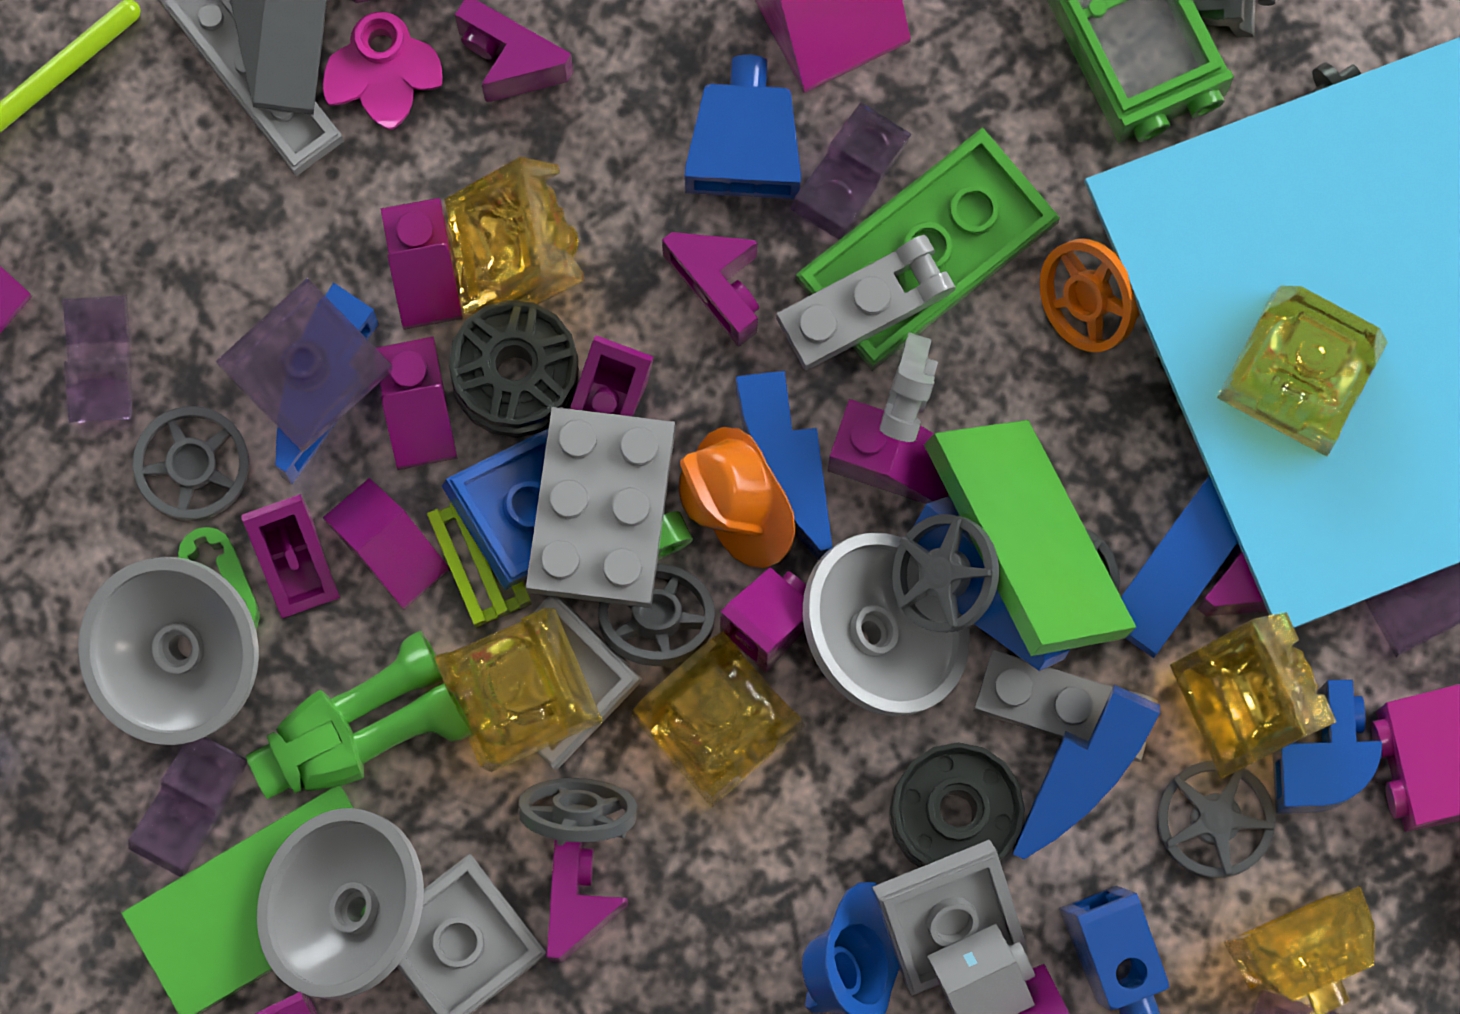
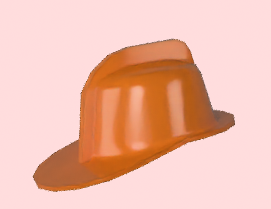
[679,427,795,568]

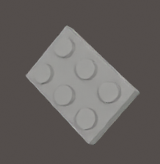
[526,407,676,608]

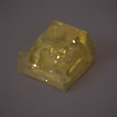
[444,157,585,314]
[1217,285,1388,457]
[434,608,603,772]
[1170,612,1337,779]
[630,632,805,807]
[1224,886,1375,1014]

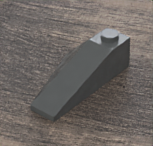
[229,0,328,115]

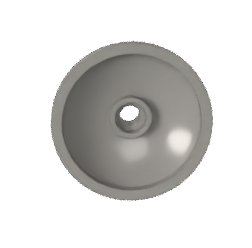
[803,533,970,716]
[78,557,259,745]
[257,808,424,1000]

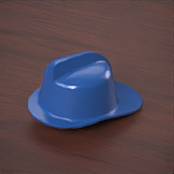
[802,882,900,1014]

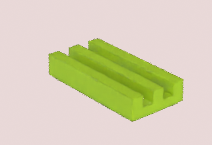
[427,503,532,628]

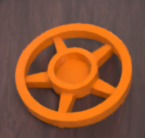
[1039,239,1140,352]

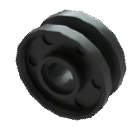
[449,300,579,438]
[889,742,1025,868]

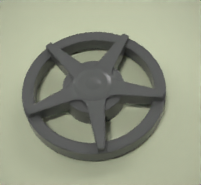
[133,406,249,521]
[892,514,999,633]
[598,563,715,668]
[1157,760,1275,878]
[518,778,637,845]

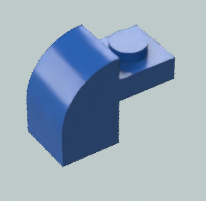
[1272,679,1382,814]

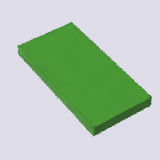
[795,127,1060,371]
[924,420,1136,656]
[121,786,366,1014]

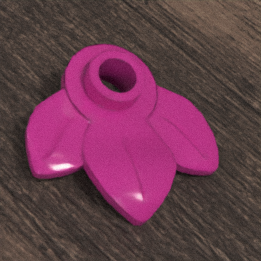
[323,12,443,130]

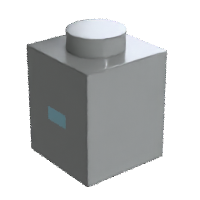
[928,924,1035,1014]

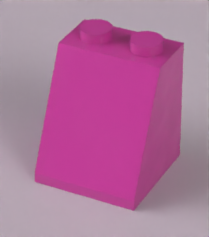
[755,0,911,93]
[1371,684,1460,832]

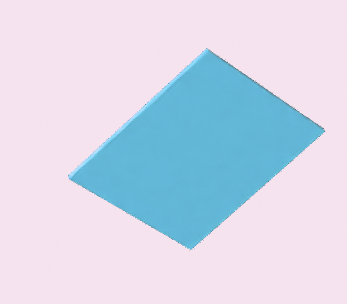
[1084,37,1460,635]

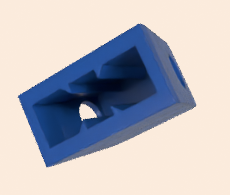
[685,55,801,199]
[1059,885,1170,1014]

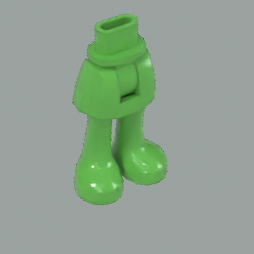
[246,630,473,800]

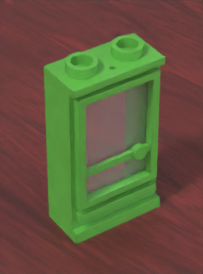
[1047,0,1234,144]

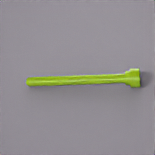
[0,0,141,133]

